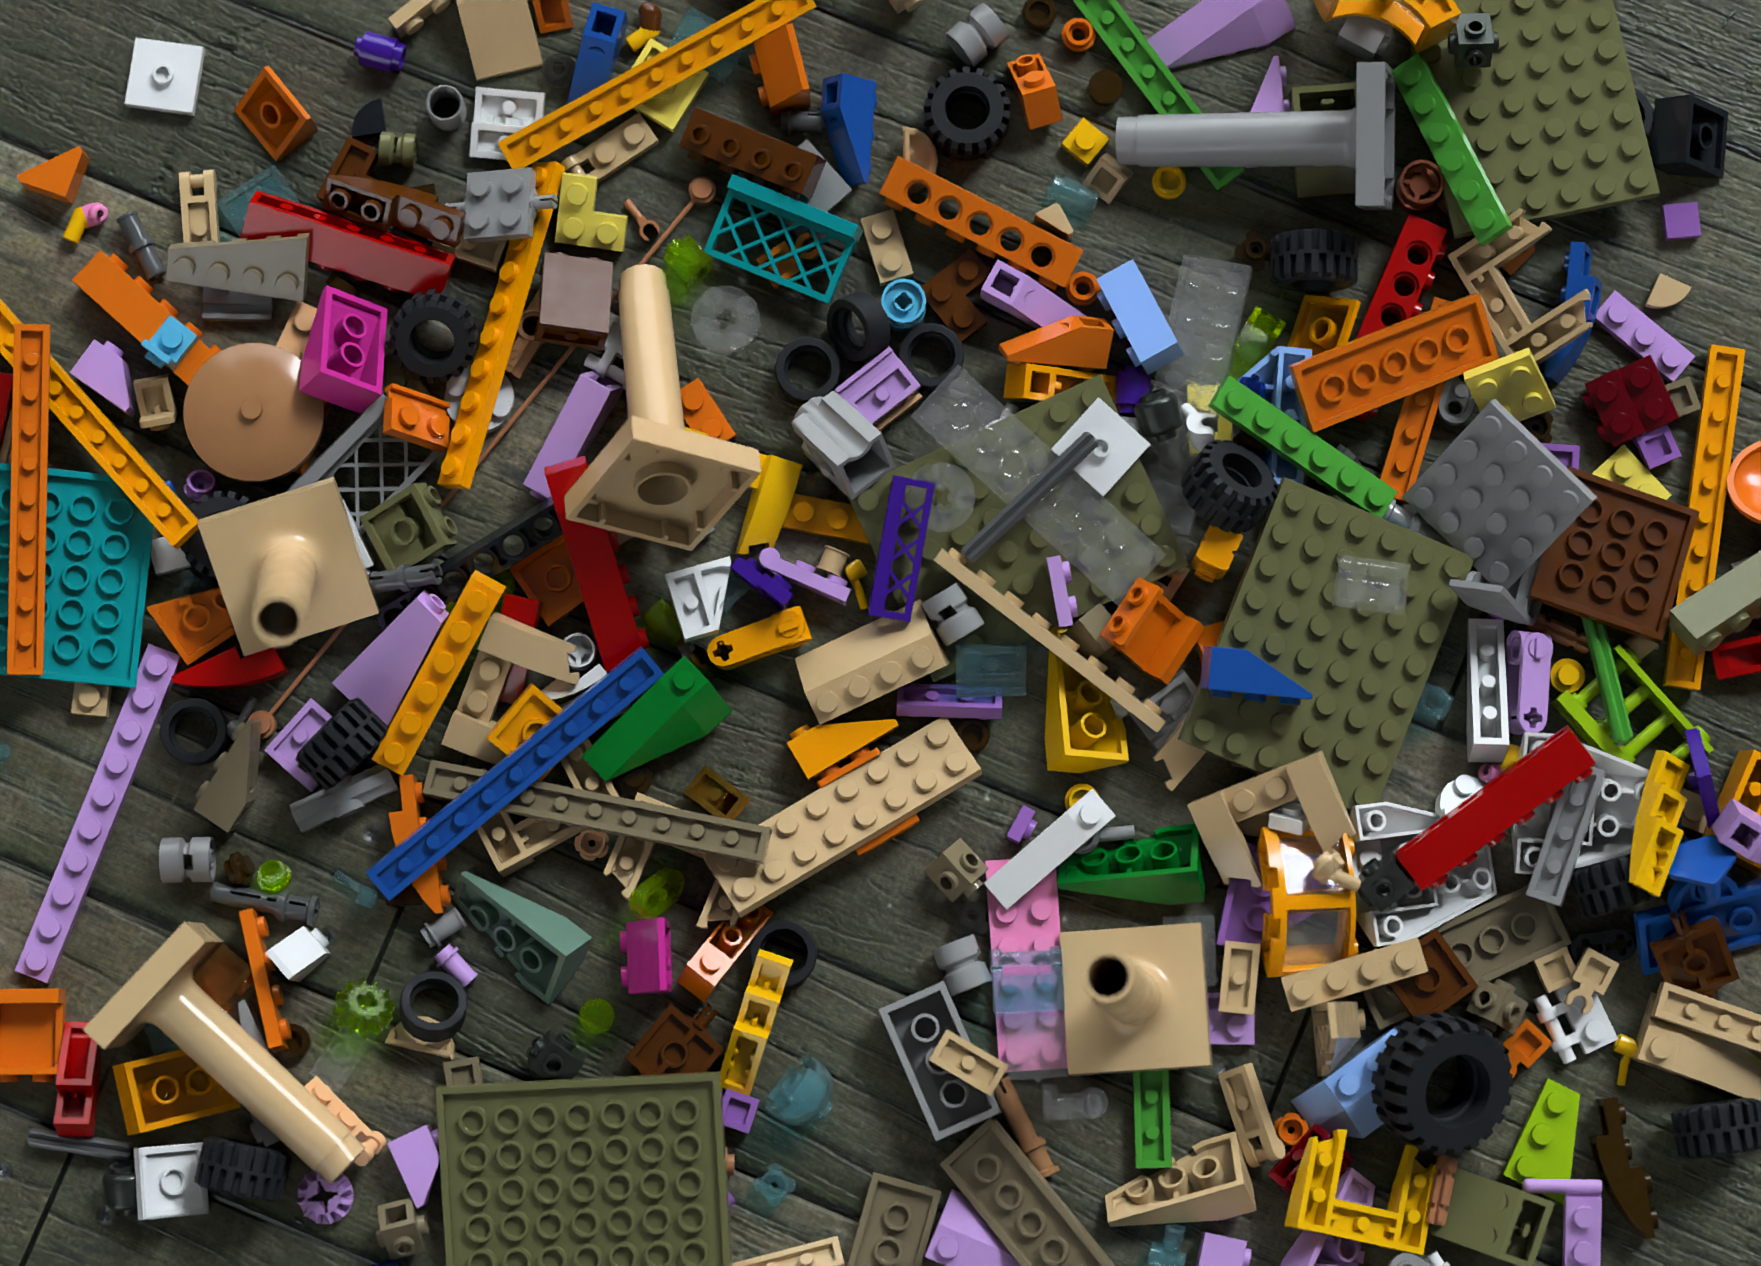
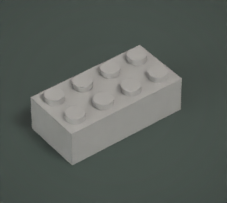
[878,981,1001,1141]

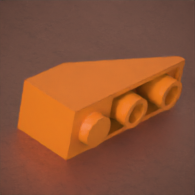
[998,315,1114,372]
[676,905,773,1003]

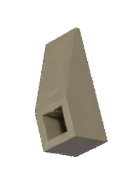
[193,718,261,833]

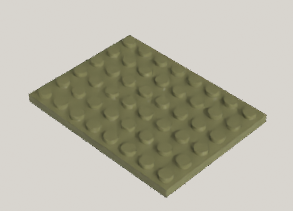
[1407,0,1660,239]
[848,374,1188,682]
[1177,477,1475,810]
[435,1072,732,1266]

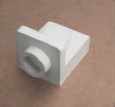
[1268,799,1311,835]

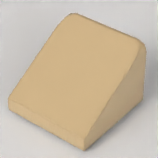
[1082,153,1133,204]
[1033,203,1073,242]

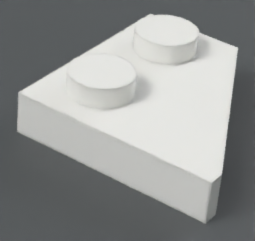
[665,556,731,643]

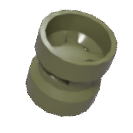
[378,131,418,168]

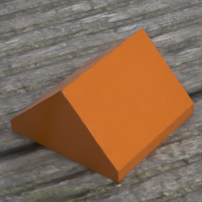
[234,66,318,162]

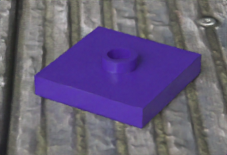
[1684,728,1720,828]

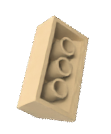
[795,599,951,725]

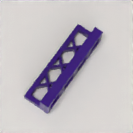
[868,475,935,622]

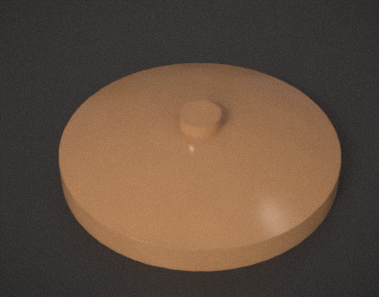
[183,343,325,483]

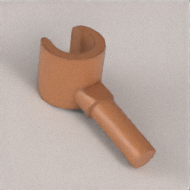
[623,199,660,242]

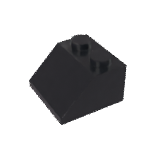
[1649,94,1728,179]

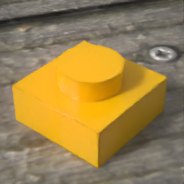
[1061,117,1110,168]

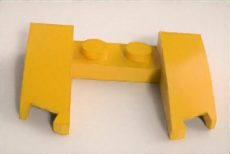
[684,426,802,555]
[1284,1129,1438,1255]

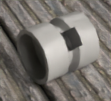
[944,3,1009,68]
[921,581,985,646]
[159,837,216,883]
[932,934,992,997]

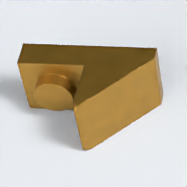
[684,765,751,820]

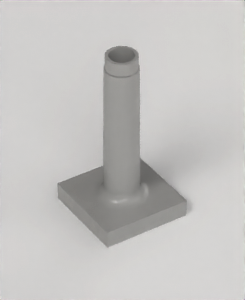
[1115,62,1395,211]

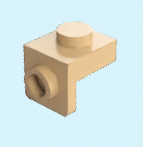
[133,374,178,431]

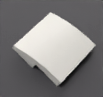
[469,87,546,163]

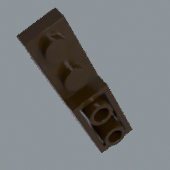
[1589,1097,1659,1239]

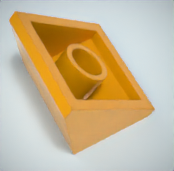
[1287,295,1361,356]

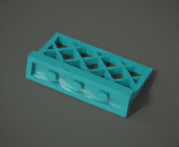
[703,174,864,305]

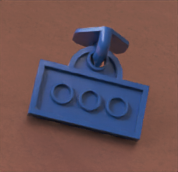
[1633,808,1761,976]

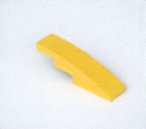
[1629,750,1690,897]
[720,949,793,1096]

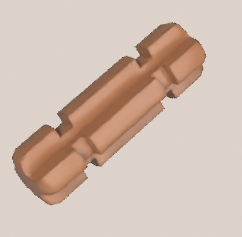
[1526,613,1590,654]
[1425,1155,1458,1226]

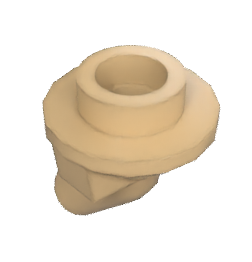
[1311,851,1361,892]

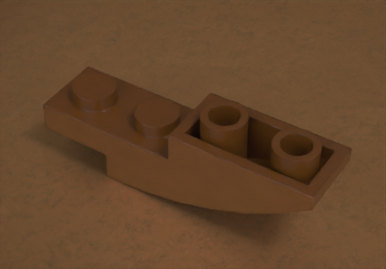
[322,175,466,248]

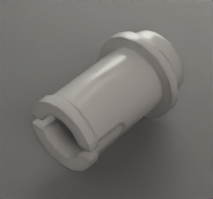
[420,907,467,948]

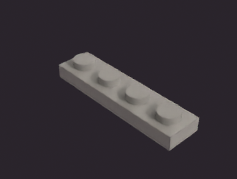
[1526,767,1607,907]

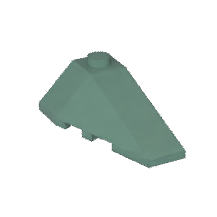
[452,871,592,1005]

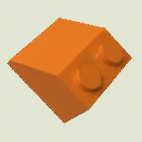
[749,23,811,116]

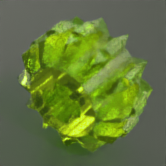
[333,977,394,1040]

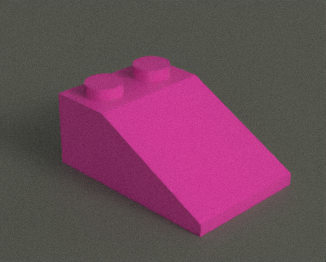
[299,285,388,414]
[620,917,673,995]

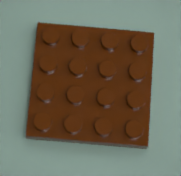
[1527,466,1699,643]

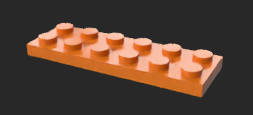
[1288,293,1500,433]

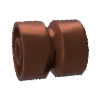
[1394,160,1445,215]

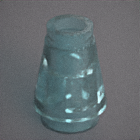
[1045,174,1099,213]

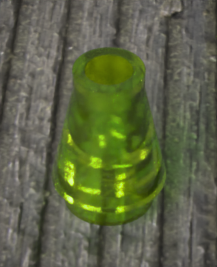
[641,598,683,650]

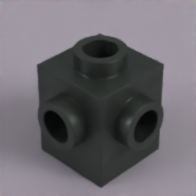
[1447,13,1499,68]
[1357,851,1414,913]
[527,1030,584,1081]

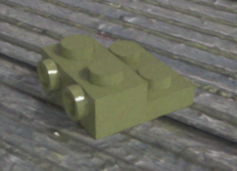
[359,483,458,570]

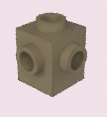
[924,838,989,902]
[1466,979,1529,1035]
[375,1197,429,1260]

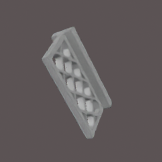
[285,392,442,535]

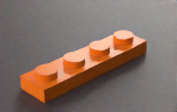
[239,908,292,1053]

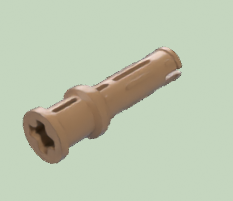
[993,1076,1060,1178]

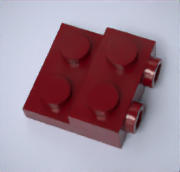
[1582,355,1680,448]

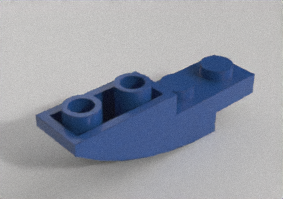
[1540,241,1602,384]

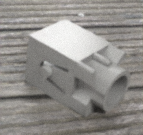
[791,391,895,500]

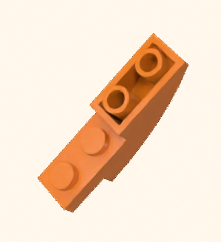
[388,774,451,915]

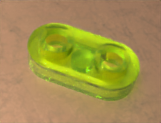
[629,867,684,920]

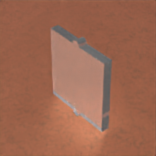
[1004,1012,1067,1082]

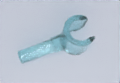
[333,870,378,909]

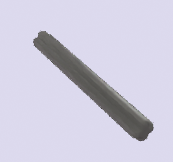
[961,432,1099,563]

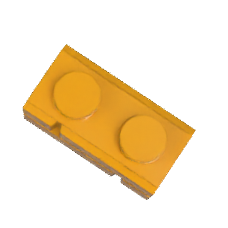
[1190,525,1243,583]

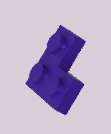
[730,557,794,611]

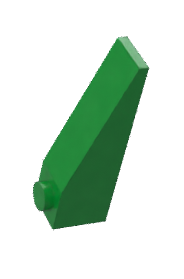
[581,655,732,782]
[1057,824,1205,905]

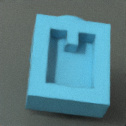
[141,315,200,371]

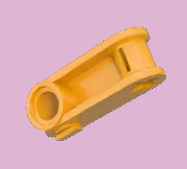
[707,606,812,671]

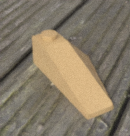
[1631,992,1761,1101]
[1311,1002,1366,1077]
[1105,1131,1257,1227]

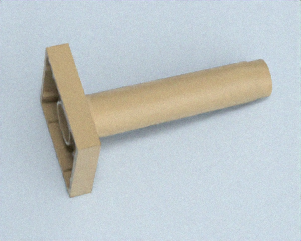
[564,264,761,551]
[198,477,379,656]
[83,922,366,1184]
[1059,922,1213,1076]

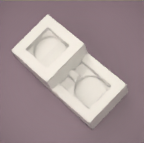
[541,664,607,703]

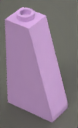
[523,370,624,501]
[332,589,450,726]

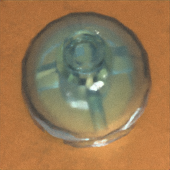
[765,1054,834,1126]

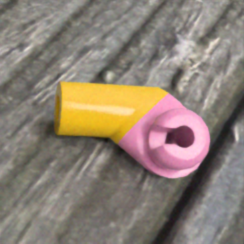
[62,202,108,244]
[1478,744,1520,783]

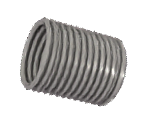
[426,85,466,130]

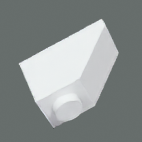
[266,926,331,982]

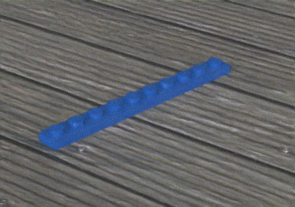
[366,646,664,901]

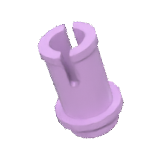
[434,944,478,988]

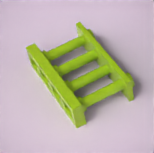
[1551,644,1714,763]

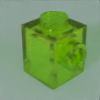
[663,235,714,291]
[1229,306,1286,367]

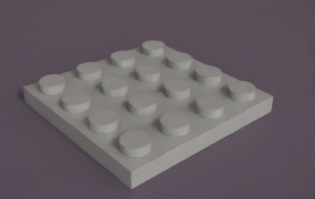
[1402,398,1597,590]

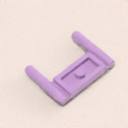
[1522,1179,1602,1266]

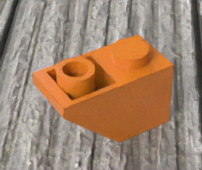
[1007,53,1063,130]

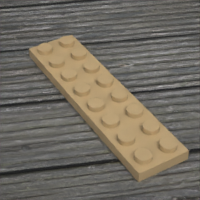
[703,717,982,918]

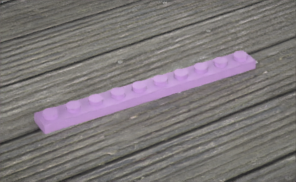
[14,643,182,984]

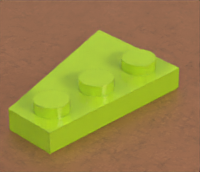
[1501,1078,1580,1205]

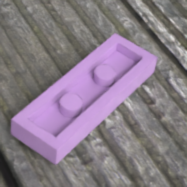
[1595,290,1695,383]

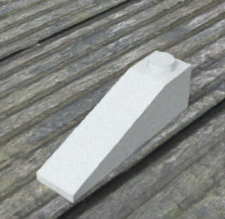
[1466,618,1509,763]
[983,789,1116,910]

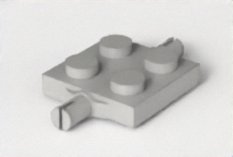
[445,167,558,243]

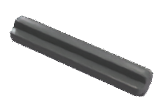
[27,1128,133,1161]

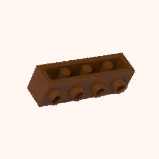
[679,107,827,200]

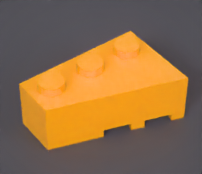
[1702,749,1761,876]

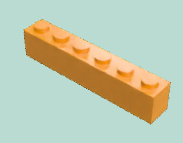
[371,570,506,776]

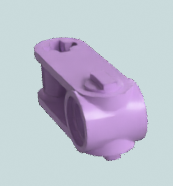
[1505,630,1553,735]

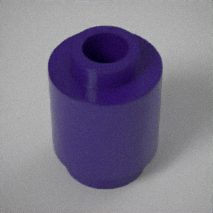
[354,31,407,73]
[1114,366,1152,417]

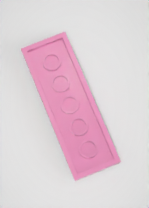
[985,859,1068,1072]

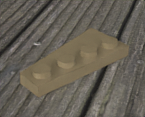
[166,233,310,302]

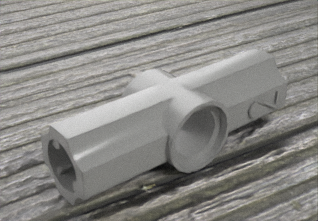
[289,764,399,833]

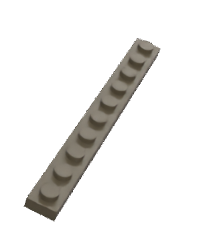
[422,760,772,865]

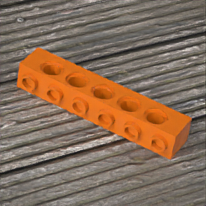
[879,156,1084,290]

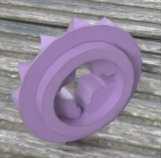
[297,1170,354,1224]

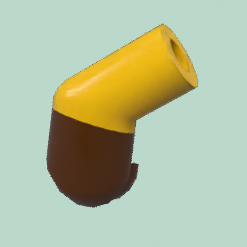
[625,2,662,53]

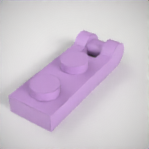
[759,547,851,606]

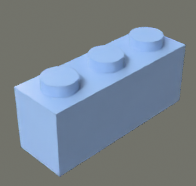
[1096,259,1185,375]

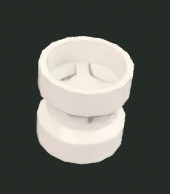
[564,633,598,672]

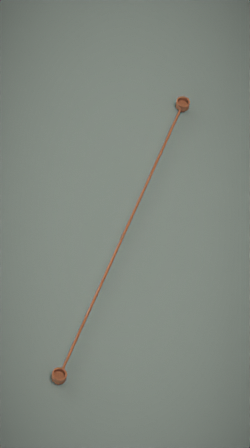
[248,176,717,740]

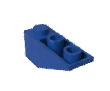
[567,2,628,104]
[820,73,877,187]
[1200,646,1313,706]

